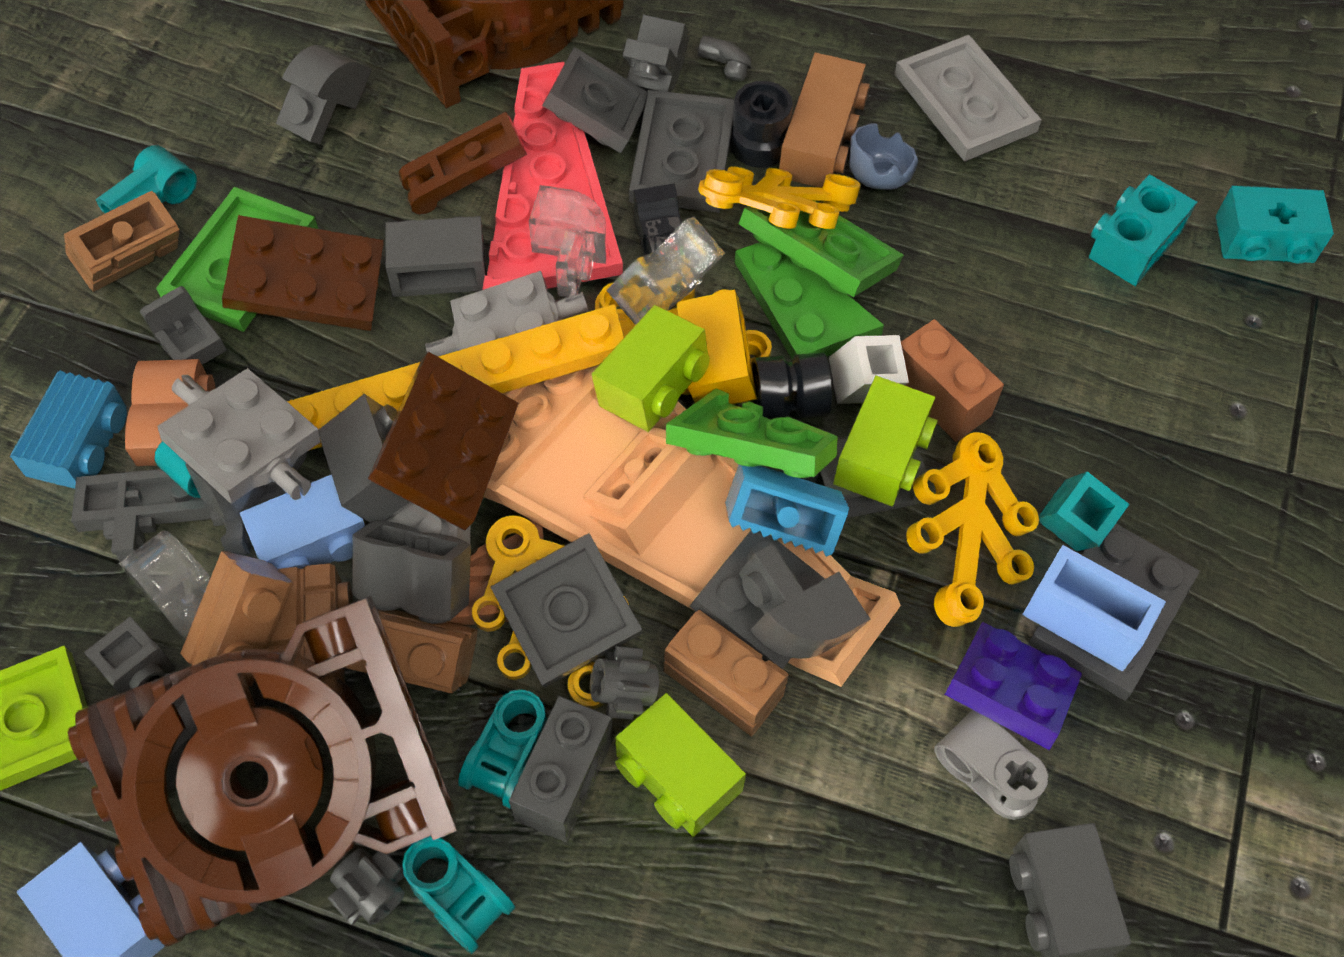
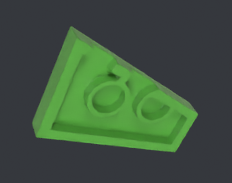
[735,242,884,359]
[666,389,838,478]

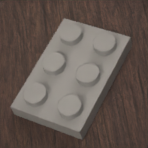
[894,35,1041,162]

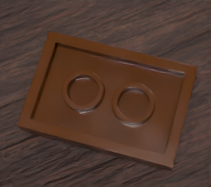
[222,215,384,331]
[368,351,519,531]

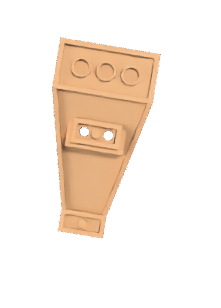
[484,365,901,687]

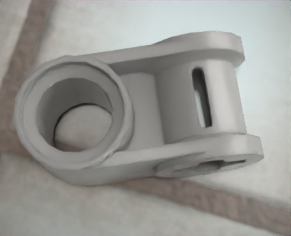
[934,710,1048,820]

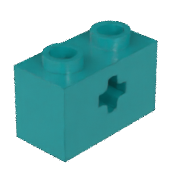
[1216,186,1334,263]

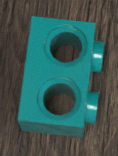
[1088,174,1197,287]

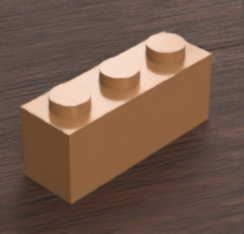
[779,53,870,187]

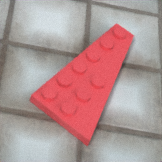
[482,62,623,290]

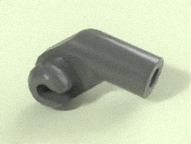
[698,35,751,81]

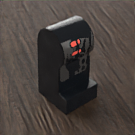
[634,183,691,277]

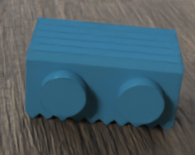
[10,370,127,489]
[725,465,849,557]

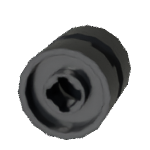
[731,81,793,168]
[752,352,832,419]

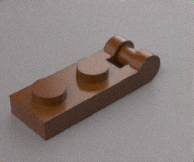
[398,112,527,214]

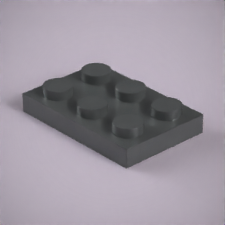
[629,90,734,213]
[1028,524,1200,701]

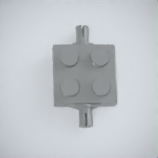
[425,271,589,356]
[157,368,320,504]

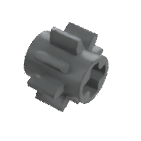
[590,646,659,719]
[328,848,405,925]

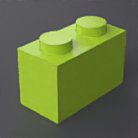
[592,305,710,432]
[833,375,938,507]
[615,693,746,837]

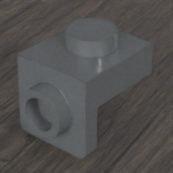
[140,286,227,365]
[84,616,175,694]

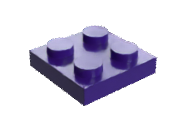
[945,622,1082,750]

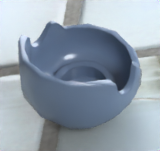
[848,123,918,190]

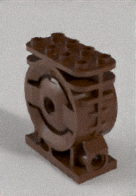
[365,0,624,108]
[68,596,457,947]

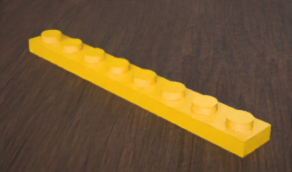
[287,304,625,451]

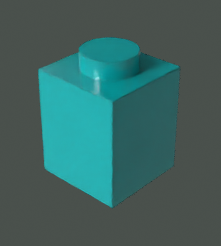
[1039,471,1130,551]

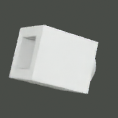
[829,335,909,404]

